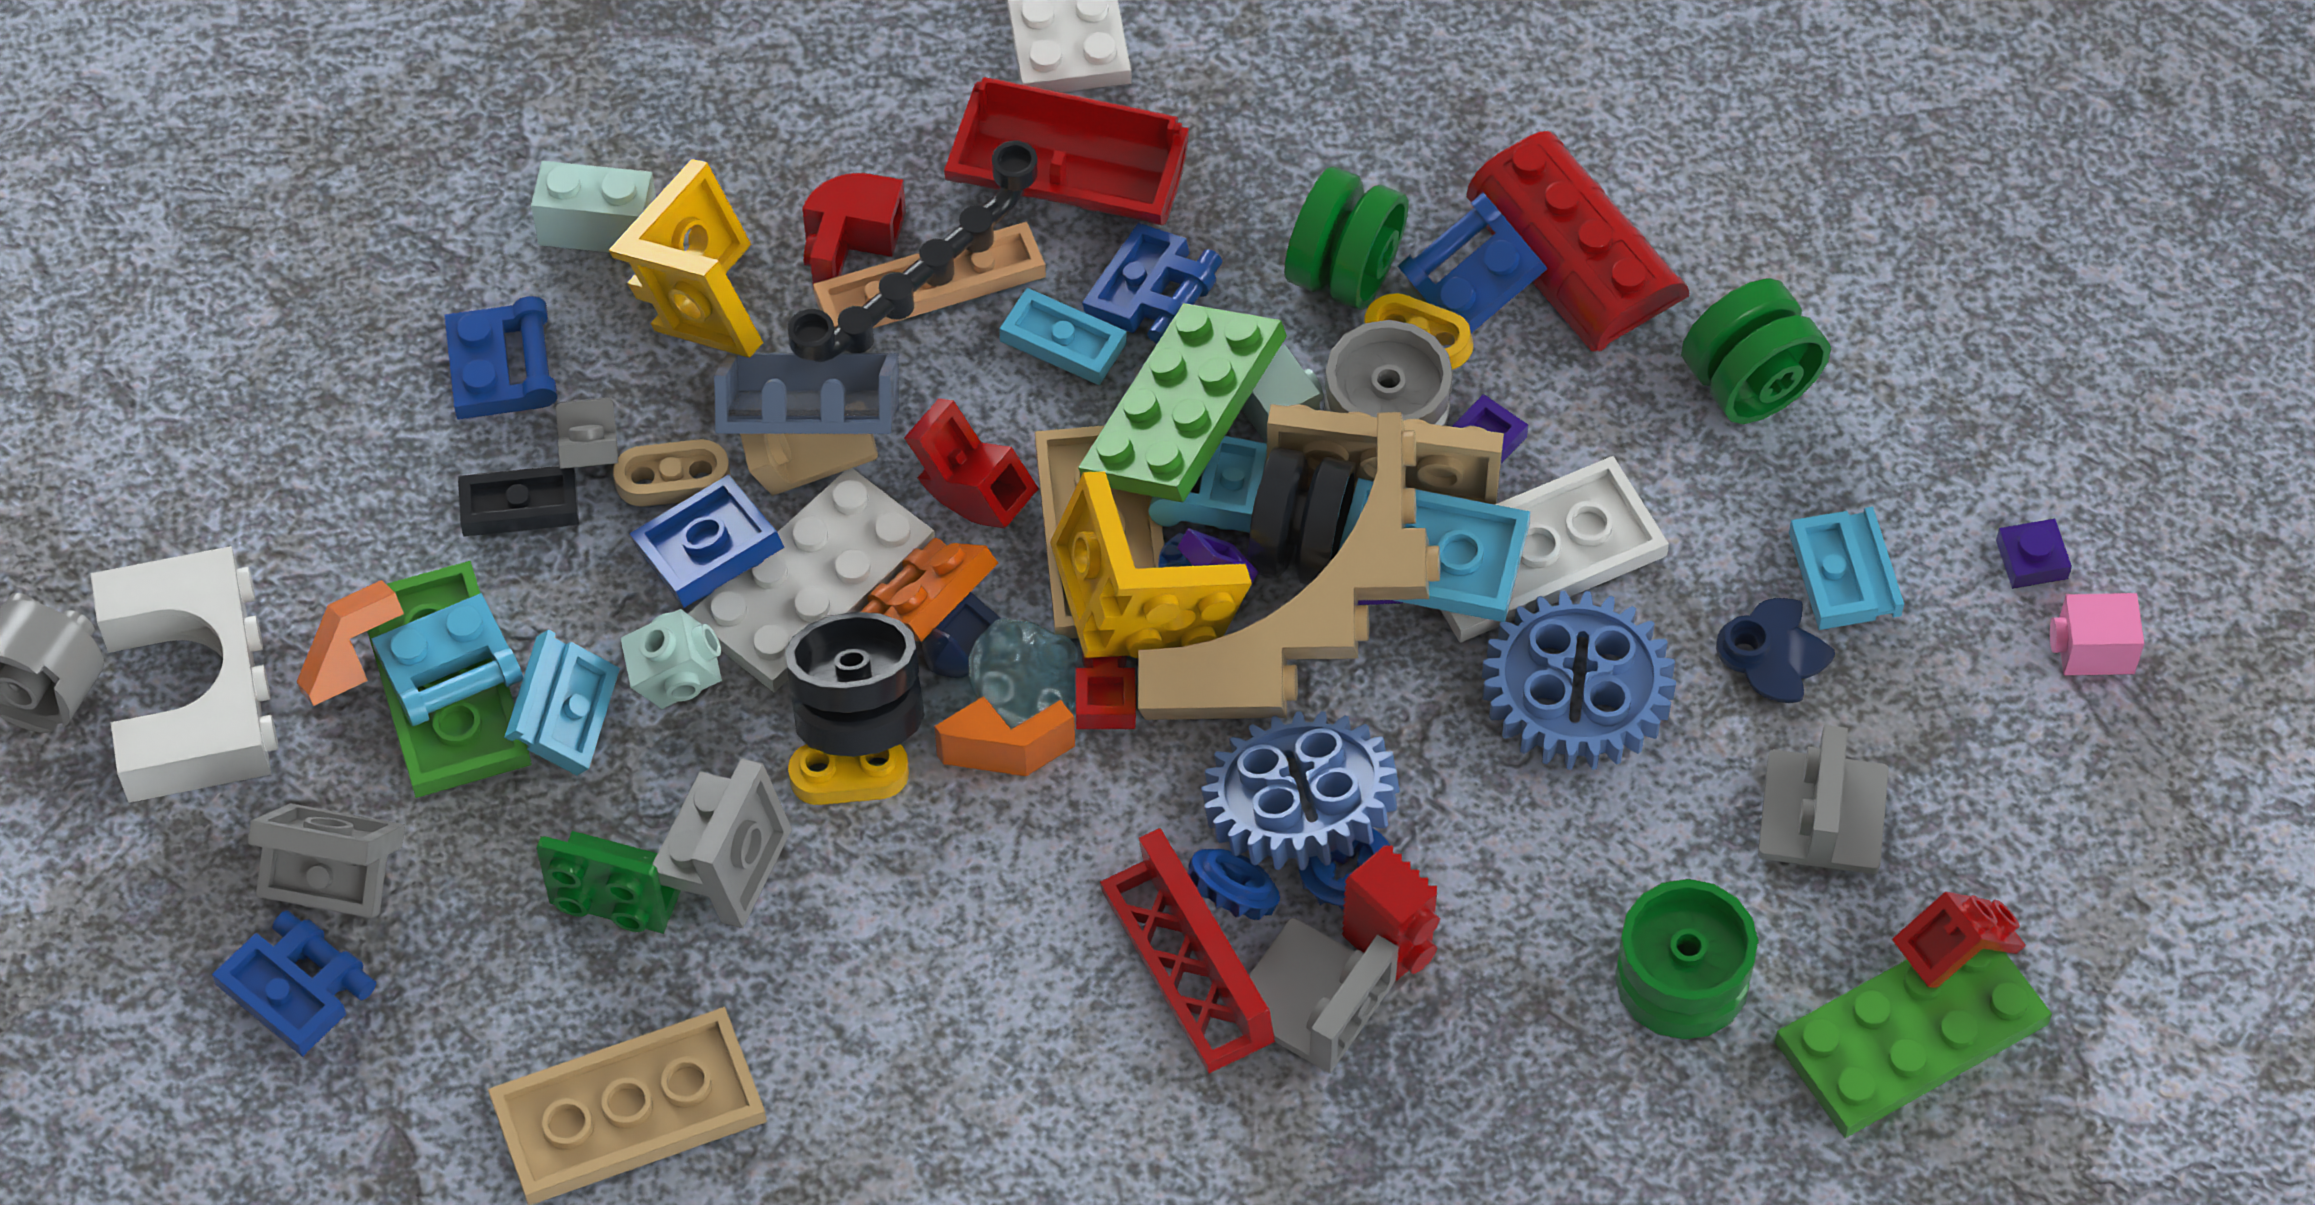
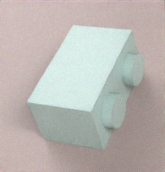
[531,161,656,253]

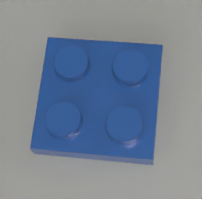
[629,474,785,608]

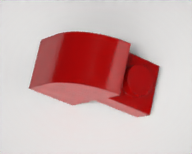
[802,173,906,290]
[904,398,1039,529]

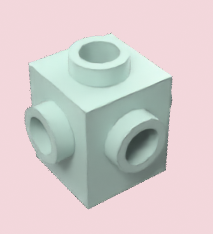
[621,609,722,709]

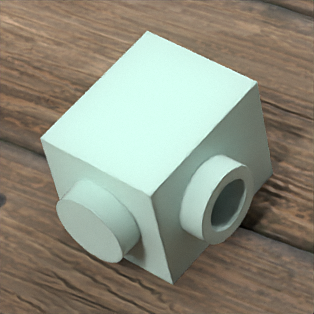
[1242,344,1324,443]

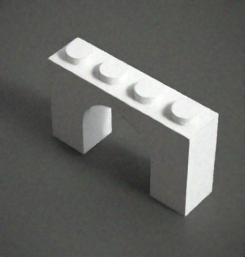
[90,546,278,803]

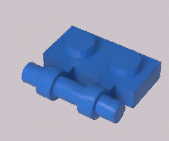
[1082,223,1223,344]
[212,910,376,1057]

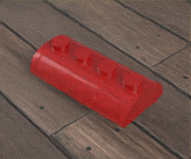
[944,77,1189,226]
[1466,131,1690,352]

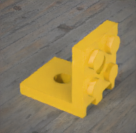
[609,159,764,358]
[1050,472,1252,658]

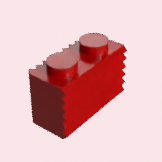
[1341,846,1440,981]

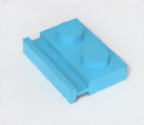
[1789,507,1904,630]
[504,629,620,776]

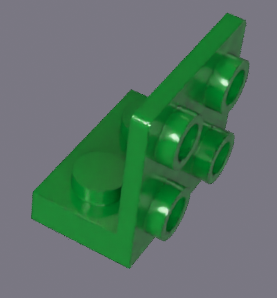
[536,831,681,934]

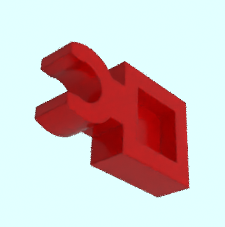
[1075,650,1136,729]

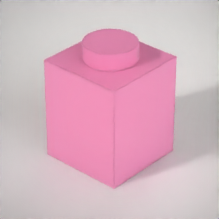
[2050,593,2144,676]

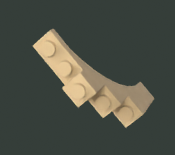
[1138,412,1440,720]

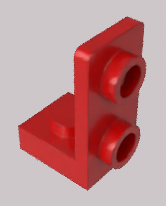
[1891,891,2026,988]

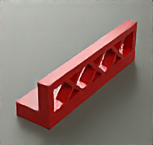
[1100,828,1275,1074]

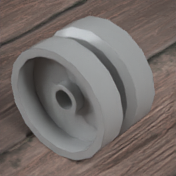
[1324,320,1453,426]

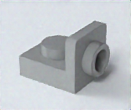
[556,398,618,469]

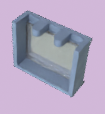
[714,353,899,434]

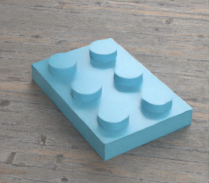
[1338,478,1530,622]

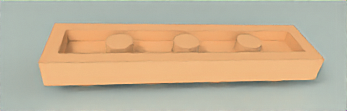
[813,221,1046,329]

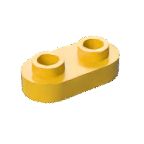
[1364,293,1473,370]
[788,744,909,805]

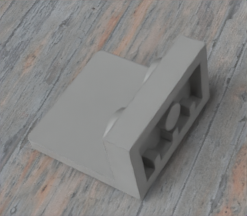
[1249,918,1398,1074]

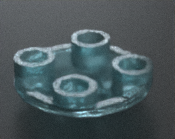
[968,618,1078,728]

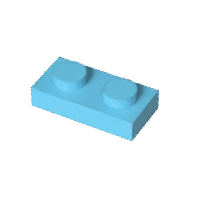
[999,288,1127,386]

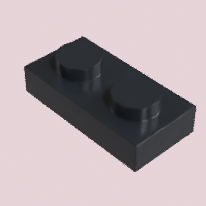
[458,466,579,537]

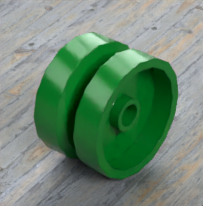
[1284,166,1409,311]
[1681,278,1831,424]
[1615,879,1758,1040]

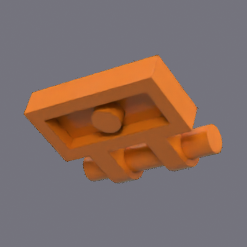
[860,537,998,642]

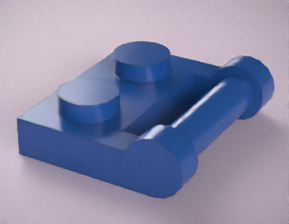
[1397,193,1548,333]
[444,296,558,420]

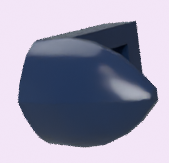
[921,592,1010,678]

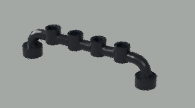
[788,141,1038,362]

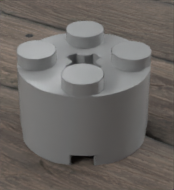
[0,593,104,733]

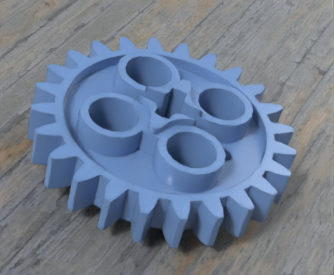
[1482,591,1676,770]
[1202,711,1400,870]

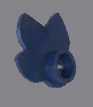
[1716,598,1835,703]

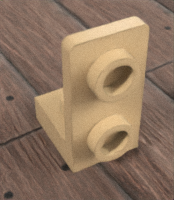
[740,405,878,496]

